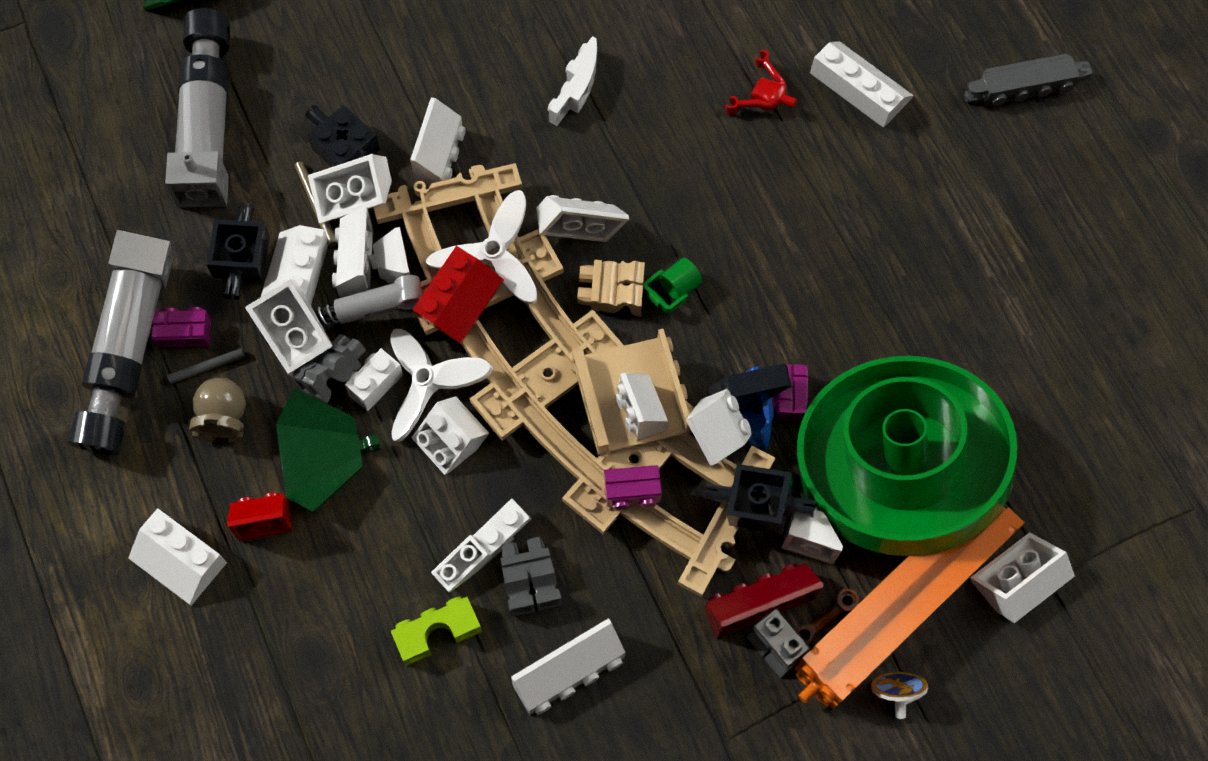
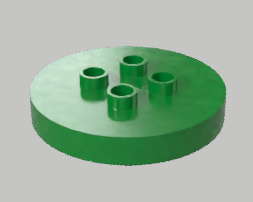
[797,356,1017,556]

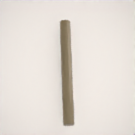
[295,161,338,247]

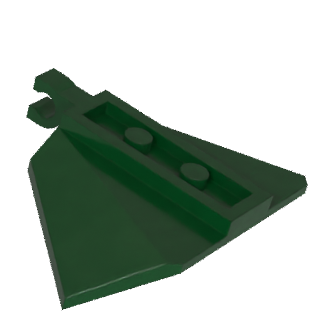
[276,388,381,513]

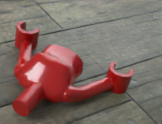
[725,50,797,115]

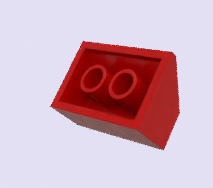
[413,246,504,344]

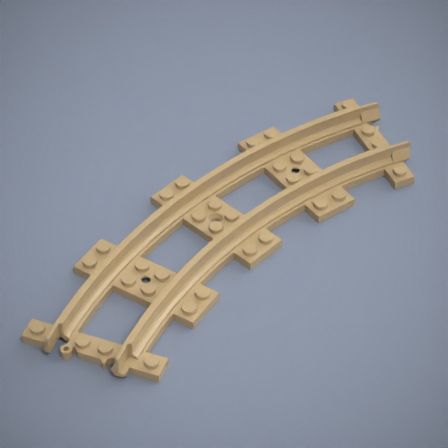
[374,163,775,597]

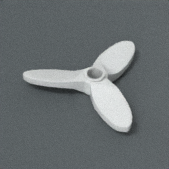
[426,190,538,304]
[390,329,493,443]

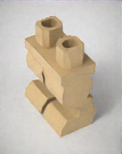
[577,260,645,317]

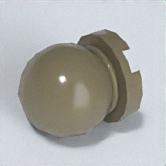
[189,378,246,443]

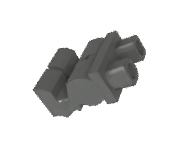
[289,334,366,403]
[500,537,562,617]
[746,609,809,678]

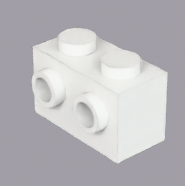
[345,348,403,412]

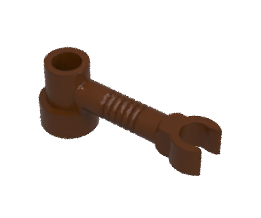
[796,588,859,645]

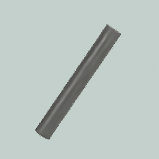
[167,348,245,384]

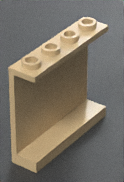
[572,329,693,455]

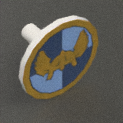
[871,672,928,719]

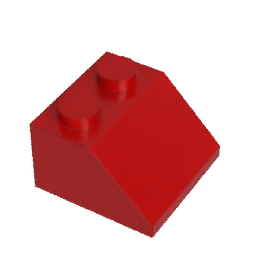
[227,492,293,541]

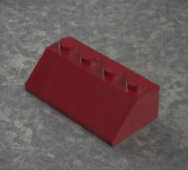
[704,563,824,639]

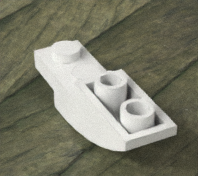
[548,36,597,126]
[431,499,531,592]

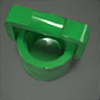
[643,257,702,314]

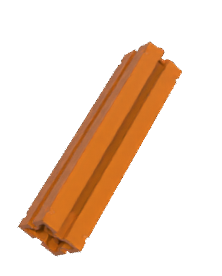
[794,507,1025,709]

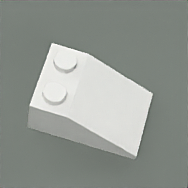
[245,279,333,374]

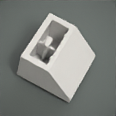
[616,373,668,440]
[412,396,489,475]

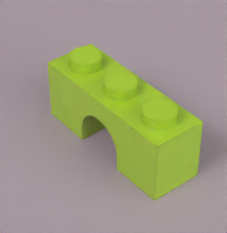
[391,597,482,666]

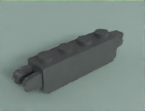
[963,54,1093,106]

